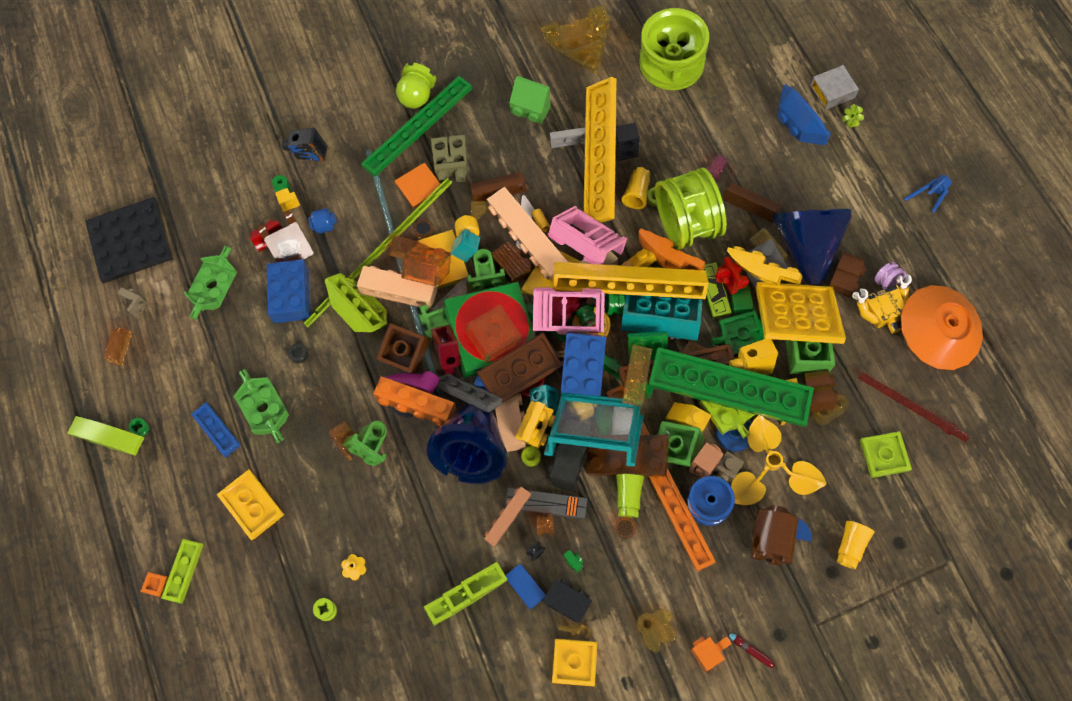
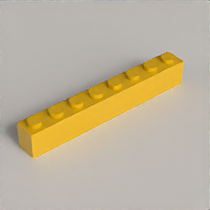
[552,262,709,299]

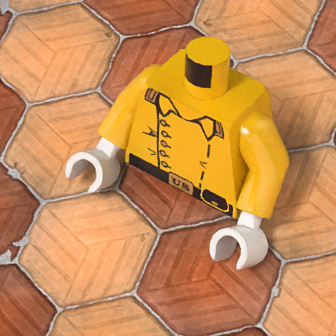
[852,274,912,334]

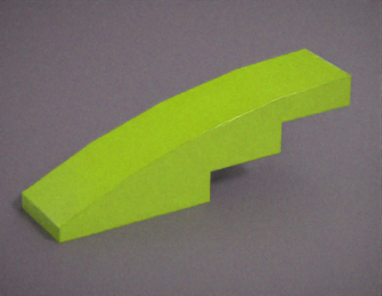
[67,416,144,456]
[424,562,508,626]

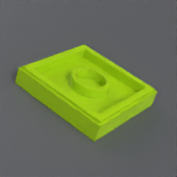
[860,431,912,478]

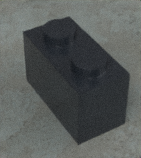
[543,579,592,625]

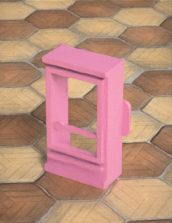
[548,206,627,265]
[532,287,605,335]

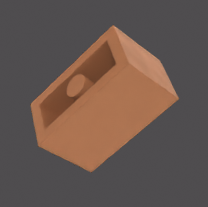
[689,442,724,479]

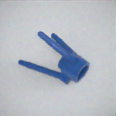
[904,175,952,212]

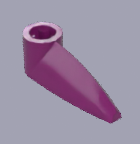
[385,371,439,394]

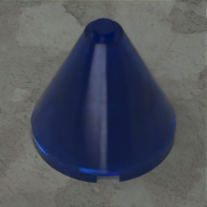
[774,209,852,284]
[426,404,508,484]

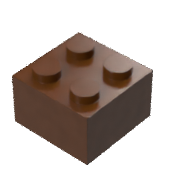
[376,323,431,374]

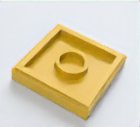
[552,639,597,687]

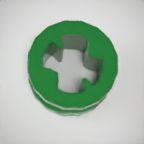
[128,418,149,437]

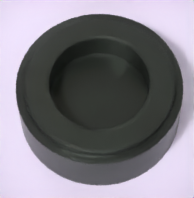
[288,344,309,364]

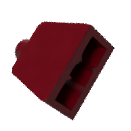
[430,325,461,374]

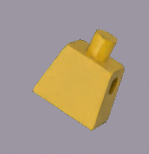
[729,339,778,375]

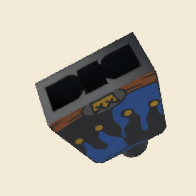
[282,128,328,161]

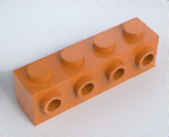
[373,376,457,427]

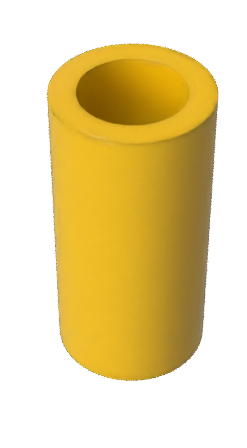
[531,209,551,233]

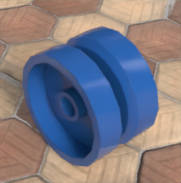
[687,476,735,526]

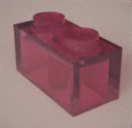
[707,154,728,181]

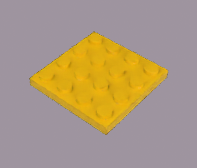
[756,282,846,344]

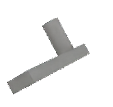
[550,113,586,148]

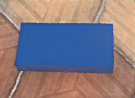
[505,564,546,610]

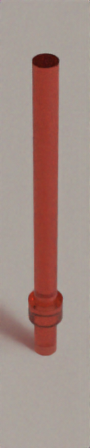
[859,372,970,442]

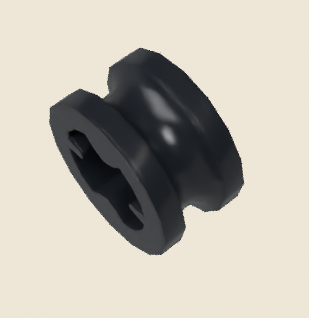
[526,541,546,561]

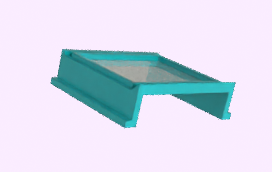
[544,393,644,467]

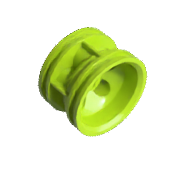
[639,8,709,90]
[655,167,727,250]

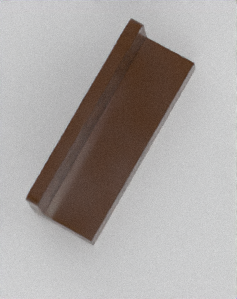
[470,172,526,204]
[723,183,782,223]

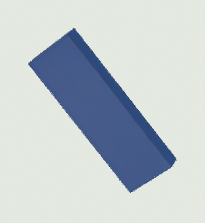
[191,402,241,458]

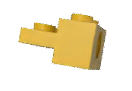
[515,401,555,449]

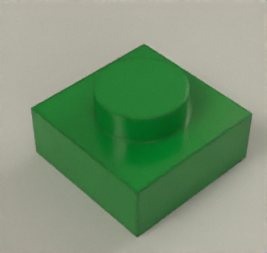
[563,550,583,575]

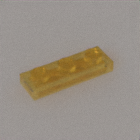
[622,345,652,407]

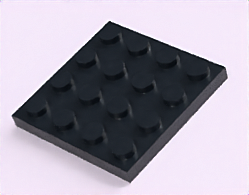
[85,197,173,284]

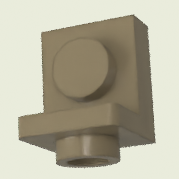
[714,451,744,483]

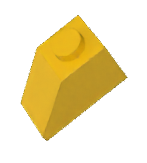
[665,402,712,434]

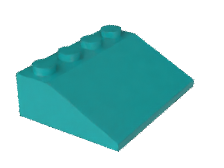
[621,295,702,341]

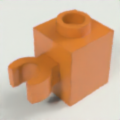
[690,636,732,672]

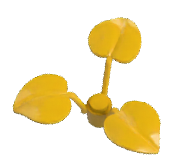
[731,415,826,506]

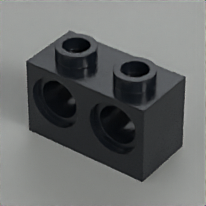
[615,123,640,161]

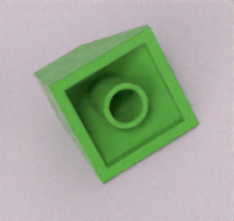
[658,421,704,467]

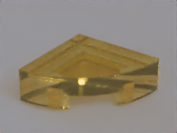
[471,201,489,220]

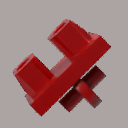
[249,220,282,252]
[715,257,749,294]

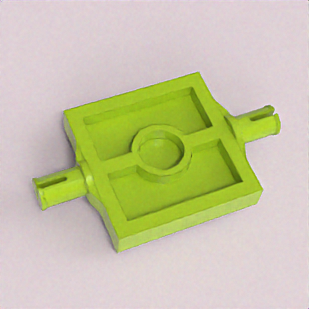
[700,400,756,439]

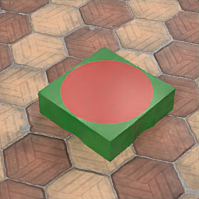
[443,282,535,378]

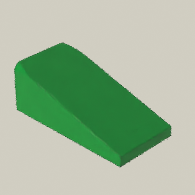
[730,283,754,315]

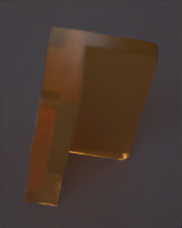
[328,421,355,461]

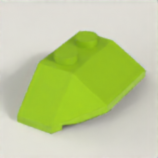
[325,273,387,332]

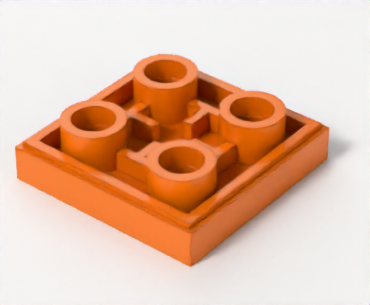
[395,163,441,209]

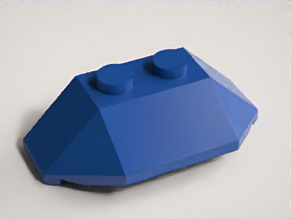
[777,84,831,145]

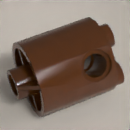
[750,505,799,566]

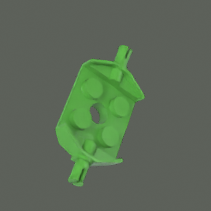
[184,246,237,320]
[234,369,289,443]

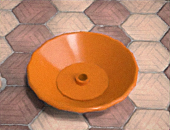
[901,285,983,370]

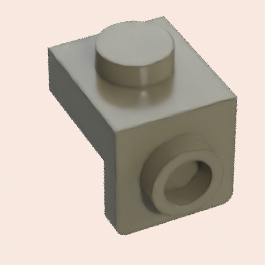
[117,288,147,318]

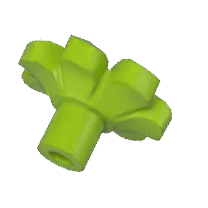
[842,104,864,127]

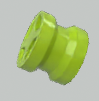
[313,598,337,621]

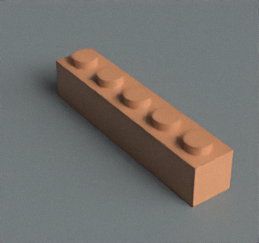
[484,487,532,547]

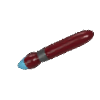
[729,634,775,668]

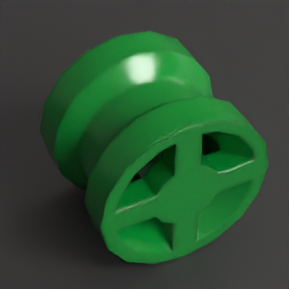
[576,304,596,327]

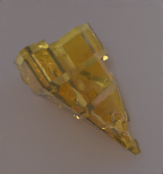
[540,5,610,76]

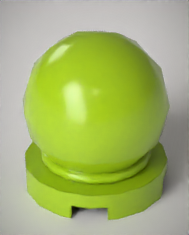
[396,63,437,109]

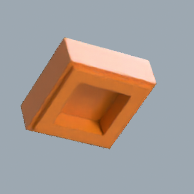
[140,572,168,597]

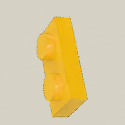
[621,249,657,267]

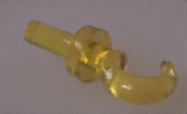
[558,625,590,638]

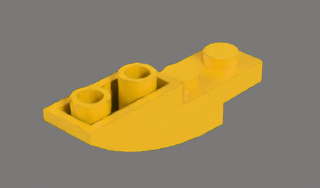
[727,246,802,287]

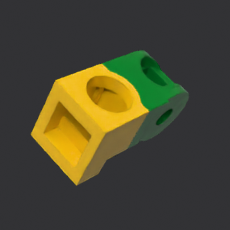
[272,175,300,212]

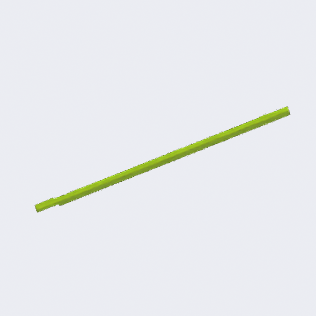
[304,178,452,327]

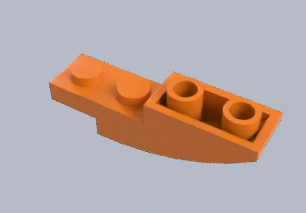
[638,228,705,271]

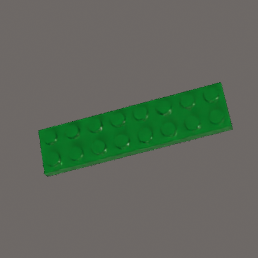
[648,347,814,427]

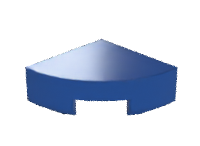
[796,518,812,542]

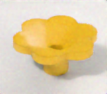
[341,554,366,580]

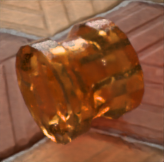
[536,514,554,536]

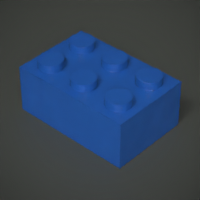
[267,259,311,323]
[561,332,606,396]

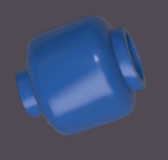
[308,208,337,234]

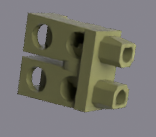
[431,135,468,184]

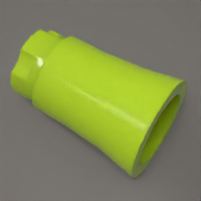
[616,474,644,518]

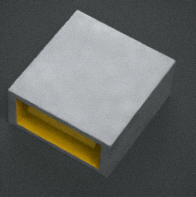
[811,65,859,109]

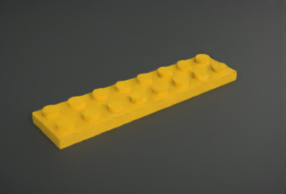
[584,77,616,223]

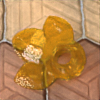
[637,610,677,653]

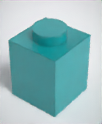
[451,229,480,262]

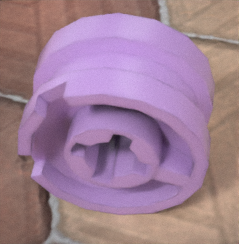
[875,262,906,289]

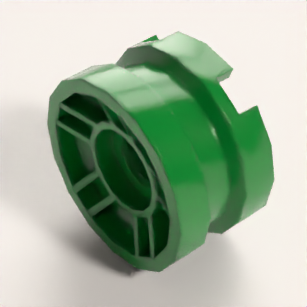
[605,293,624,316]

